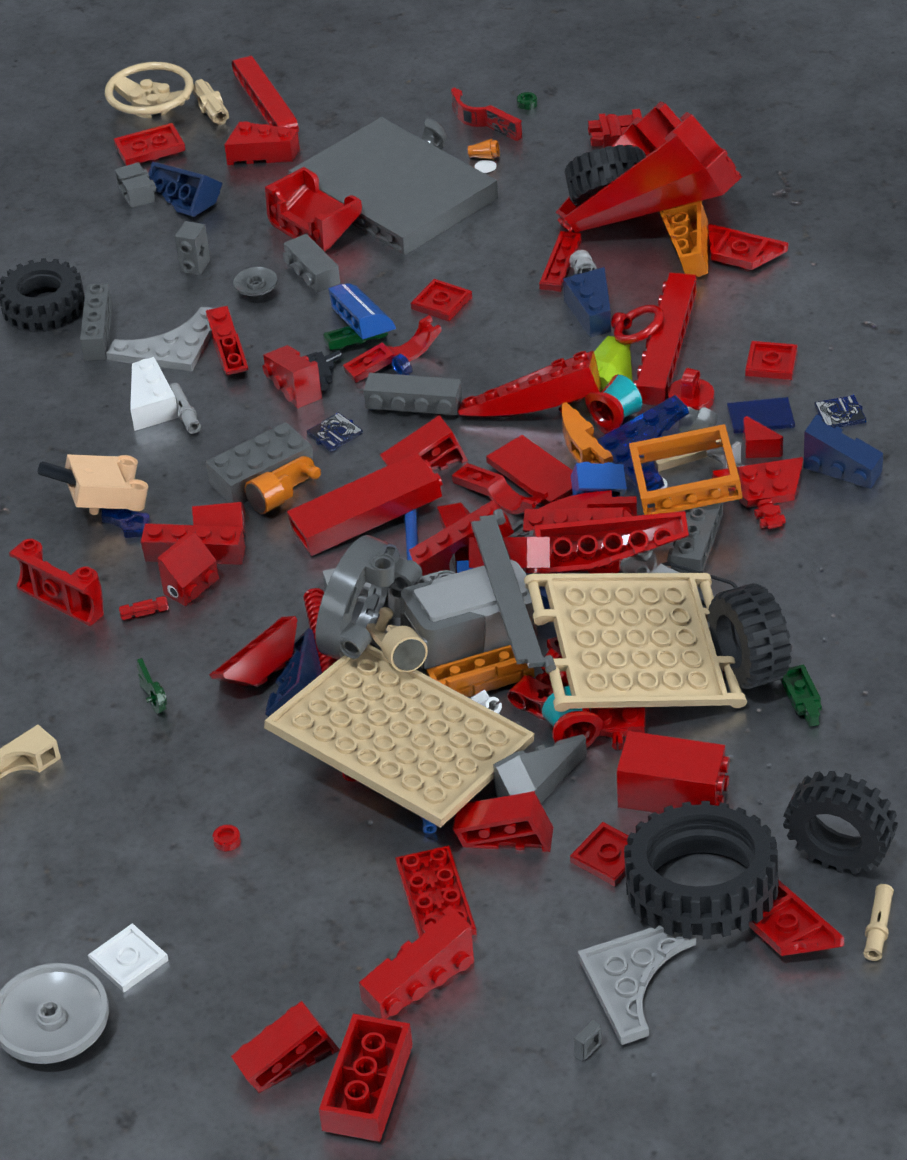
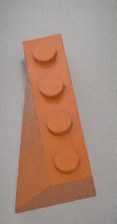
[659,201,708,277]

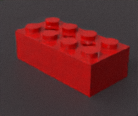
[319,1013,413,1142]

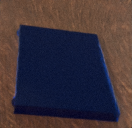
[727,397,795,433]

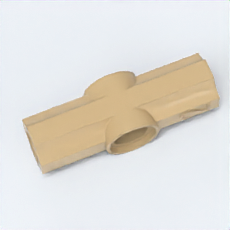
[192,79,229,125]

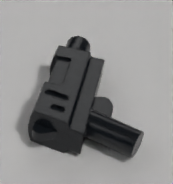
[306,350,342,391]

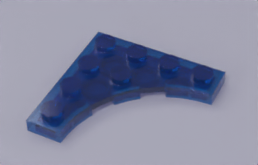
[597,395,689,492]

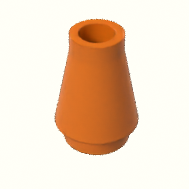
[468,139,500,160]

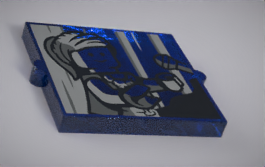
[814,395,866,429]
[307,412,363,452]

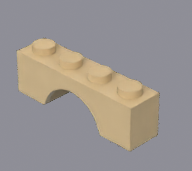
[0,725,61,780]

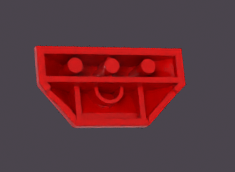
[209,616,298,687]

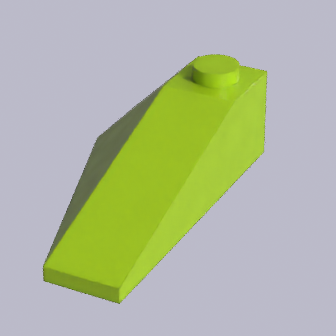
[594,336,633,392]

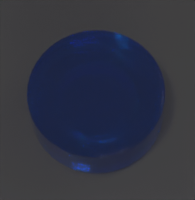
[392,354,413,375]

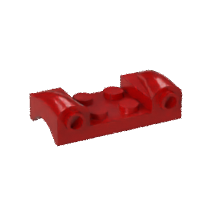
[9,539,104,627]

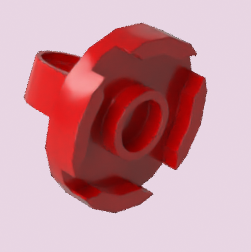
[667,368,714,413]

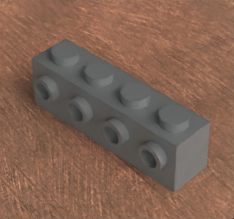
[364,373,462,415]
[667,502,723,573]

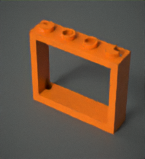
[629,424,743,515]

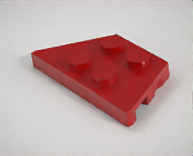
[708,224,788,270]
[712,457,803,508]
[749,879,844,956]

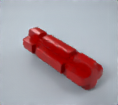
[119,596,169,620]

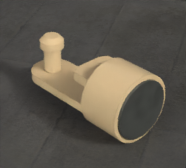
[366,607,428,673]

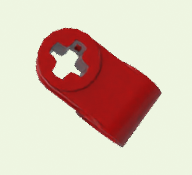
[507,675,554,720]

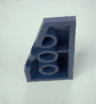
[148,161,223,217]
[265,628,322,717]

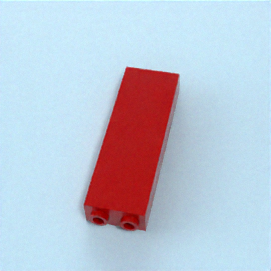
[287,453,443,556]

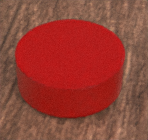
[212,825,241,852]

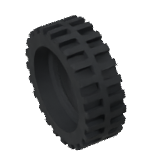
[624,801,779,940]

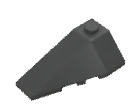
[493,734,587,803]

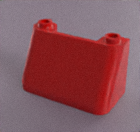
[265,167,362,252]

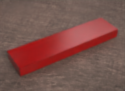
[539,231,582,292]

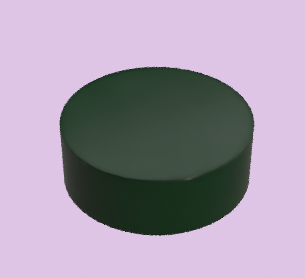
[517,92,537,110]

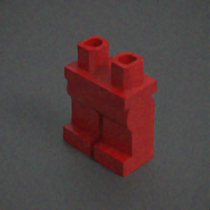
[588,109,642,148]

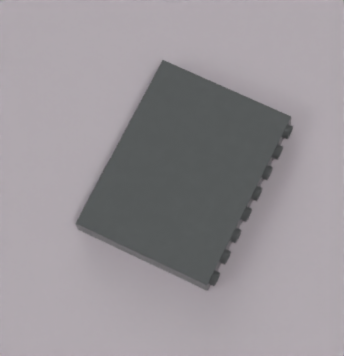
[288,117,498,255]

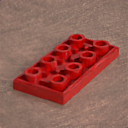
[486,435,573,505]
[395,846,477,938]

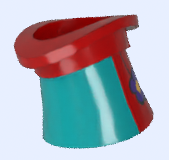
[585,375,643,435]
[542,686,603,749]

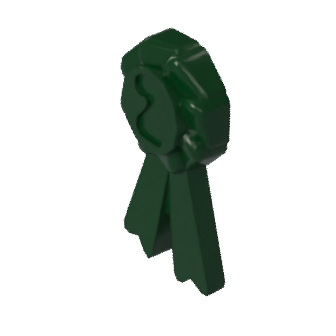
[136,658,167,714]

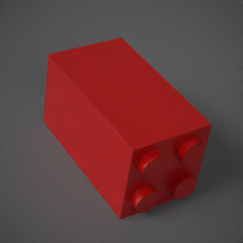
[617,731,730,814]

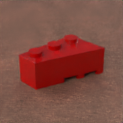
[469,537,550,573]

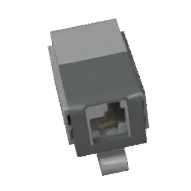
[388,560,539,675]

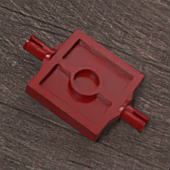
[591,707,645,750]

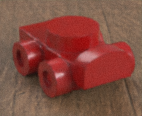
[754,499,786,529]

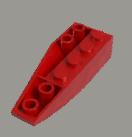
[458,351,601,416]

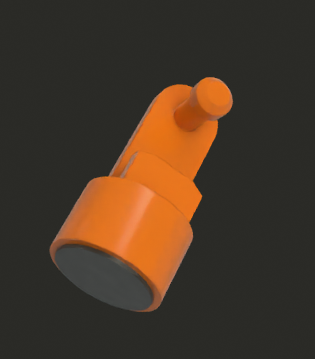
[245,456,321,514]

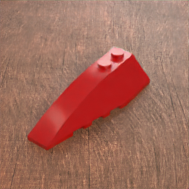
[533,511,689,574]

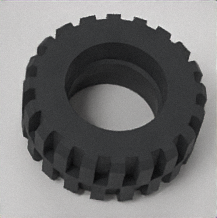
[564,145,646,207]
[708,583,792,689]

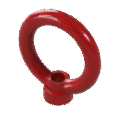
[611,305,664,344]

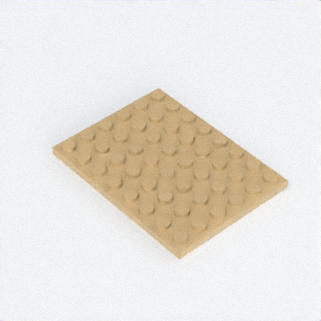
[264,645,535,828]

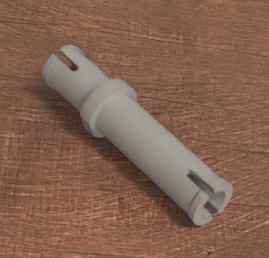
[169,383,201,434]

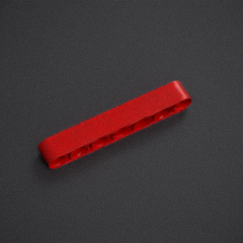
[231,55,299,132]

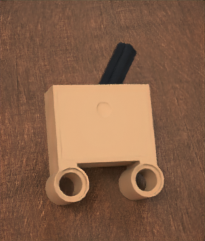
[37,454,148,515]

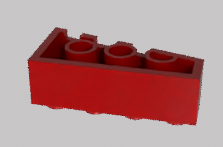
[359,905,474,1019]

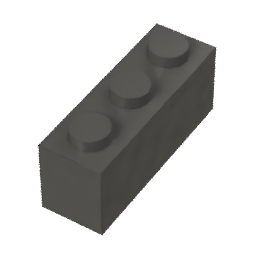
[283,234,340,293]

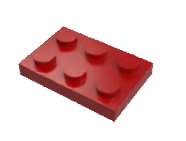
[114,123,186,166]

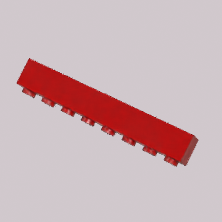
[634,272,697,406]

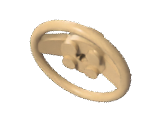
[105,62,194,118]

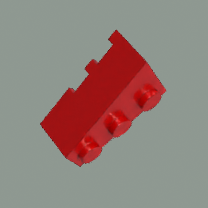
[224,121,300,165]
[262,345,322,409]
[380,415,468,471]
[453,791,554,852]
[231,1001,340,1093]

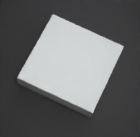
[88,924,169,993]

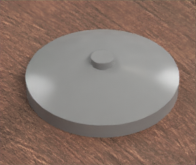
[0,963,109,1064]

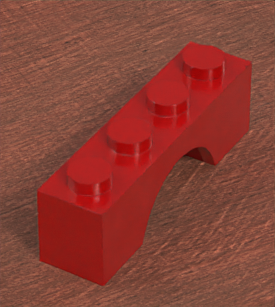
[409,500,514,576]
[141,524,246,565]

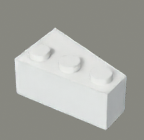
[130,357,178,431]

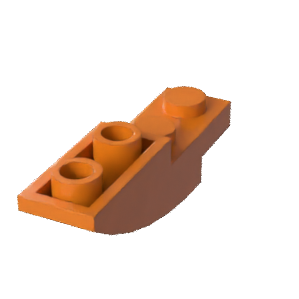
[562,402,613,464]

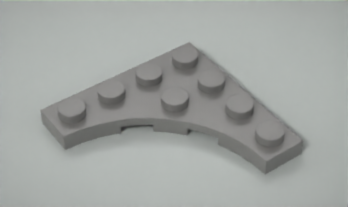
[106,307,214,371]
[578,926,696,1045]

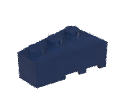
[563,267,611,338]
[803,414,883,489]

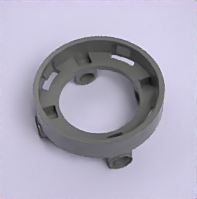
[316,535,422,660]

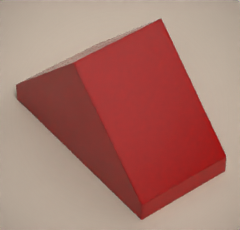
[743,416,783,459]

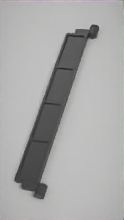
[471,509,556,672]

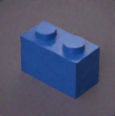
[571,462,627,497]

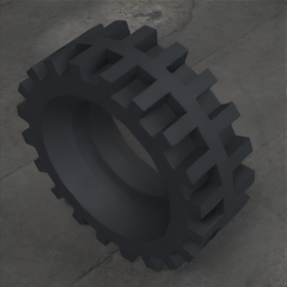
[0,258,85,332]
[783,771,898,874]

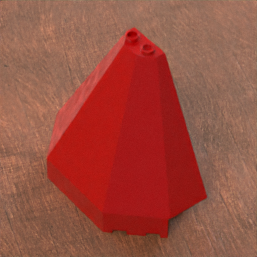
[555,101,742,232]

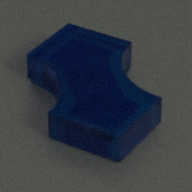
[101,508,151,538]

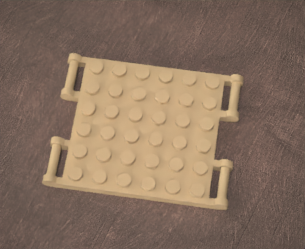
[524,573,747,712]

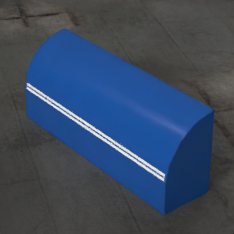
[328,283,396,339]

